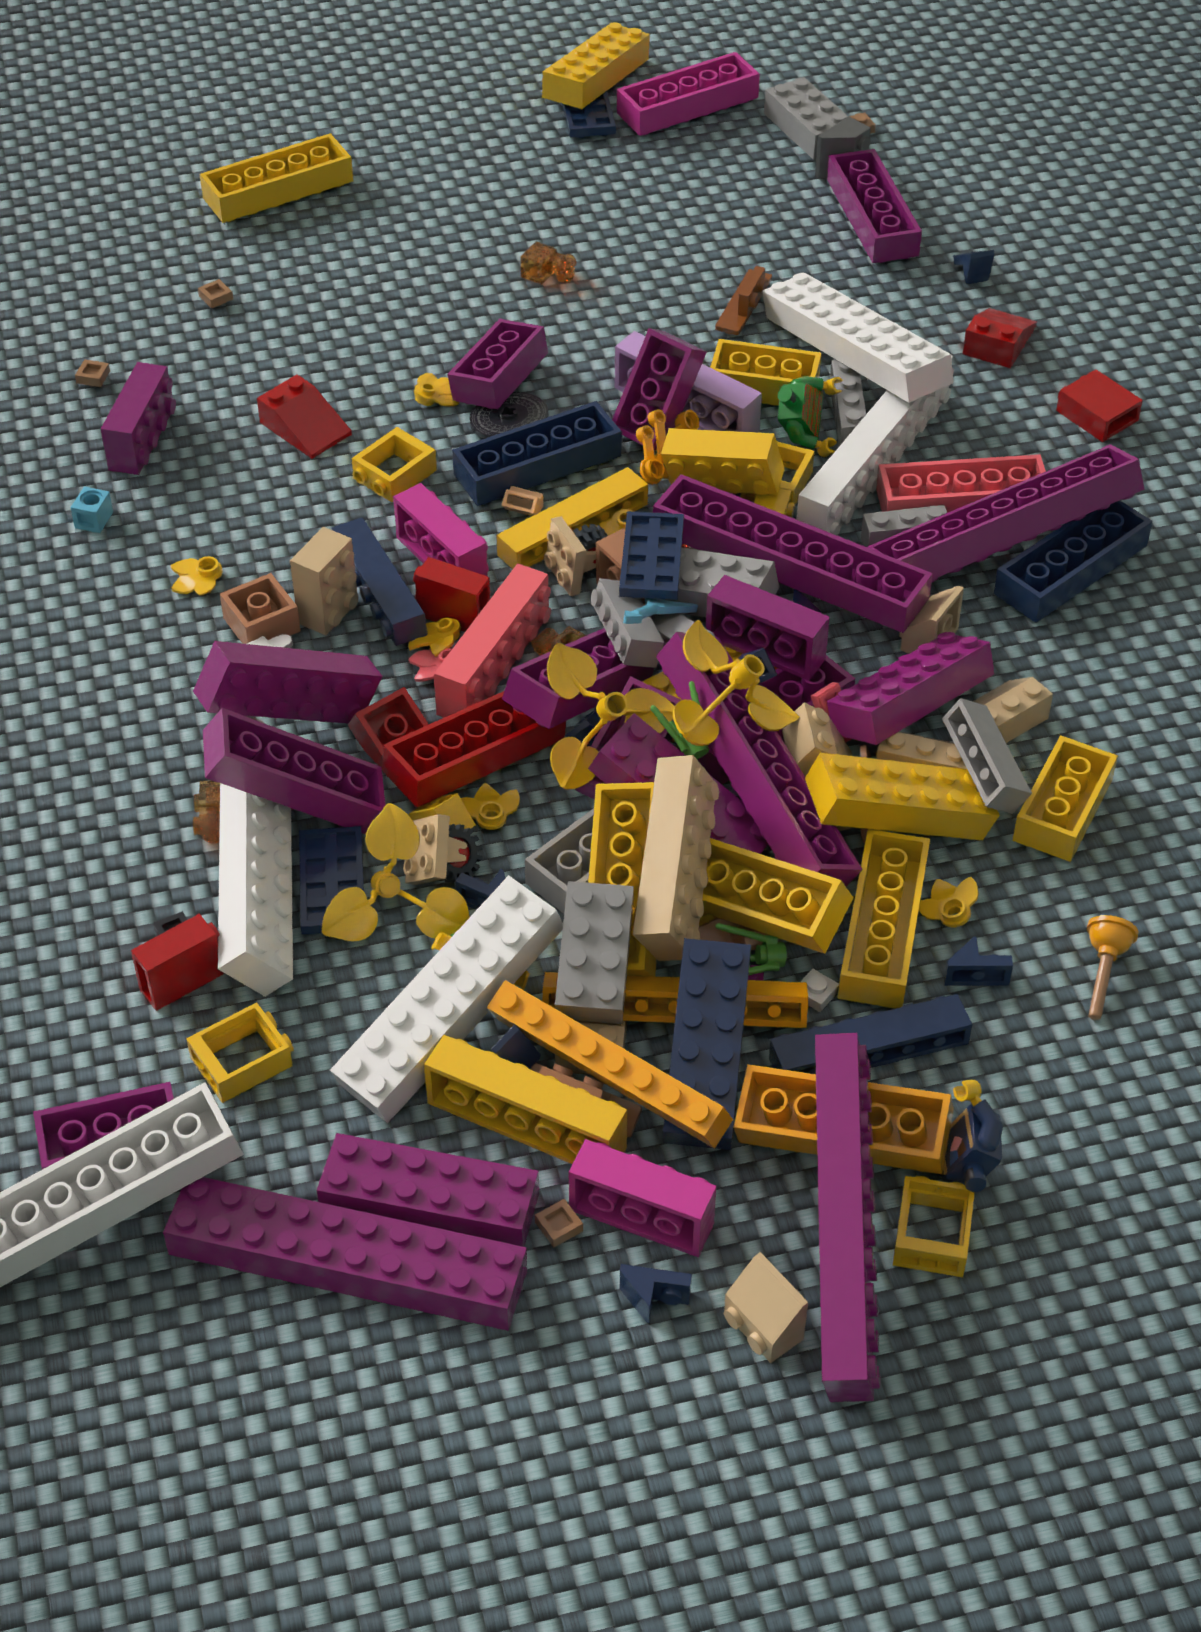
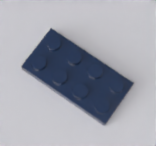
[562,91,616,138]
[619,511,684,600]
[299,826,364,935]

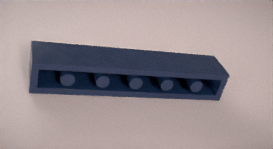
[331,517,428,646]
[769,994,973,1074]

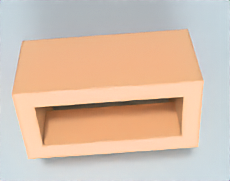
[501,486,543,516]

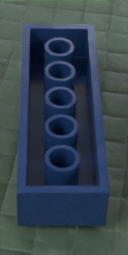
[452,401,622,506]
[993,500,1153,623]
[663,938,751,1150]

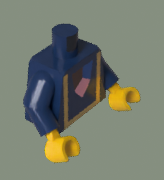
[938,1080,1003,1192]

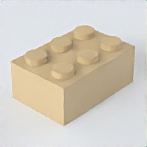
[290,527,359,635]

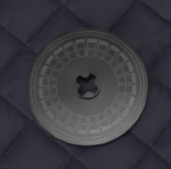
[470,392,549,439]

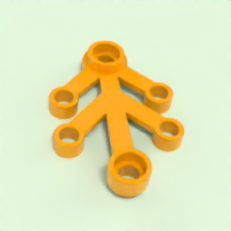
[636,409,700,485]

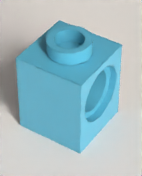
[70,486,113,533]

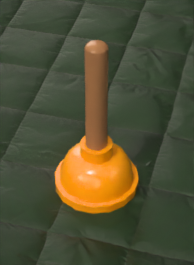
[1086,915,1139,1020]

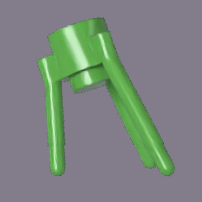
[650,681,710,759]
[715,923,787,975]

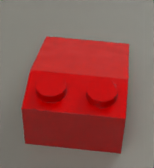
[963,308,1037,369]
[257,374,352,459]
[348,687,429,767]

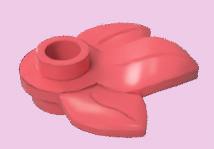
[408,646,452,682]

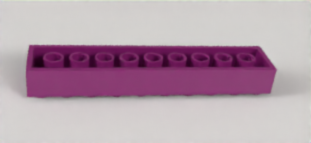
[867,444,1145,582]
[653,474,933,633]
[656,632,863,887]
[815,1033,881,1402]
[163,1177,527,1331]

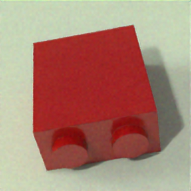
[1056,369,1143,442]
[413,557,491,632]
[131,914,224,1011]

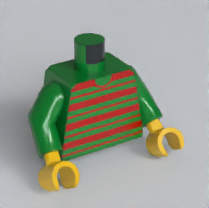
[777,376,843,457]

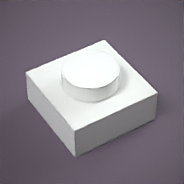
[801,968,839,1012]

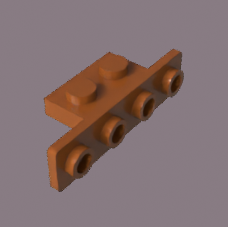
[715,266,772,335]

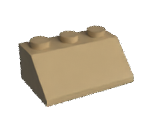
[943,677,1053,743]
[876,731,967,769]

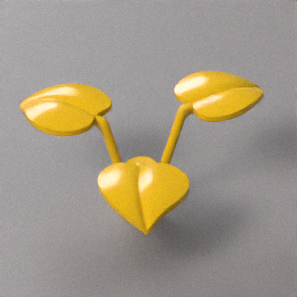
[673,620,800,746]
[547,643,675,790]
[321,803,470,941]

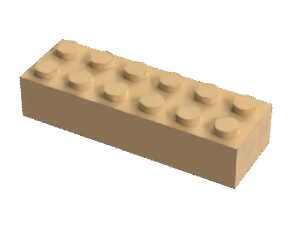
[633,755,719,961]

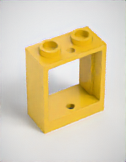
[352,427,437,502]
[741,442,815,505]
[186,1002,294,1103]
[892,1176,975,1277]

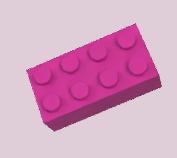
[393,483,489,576]
[569,1139,716,1257]

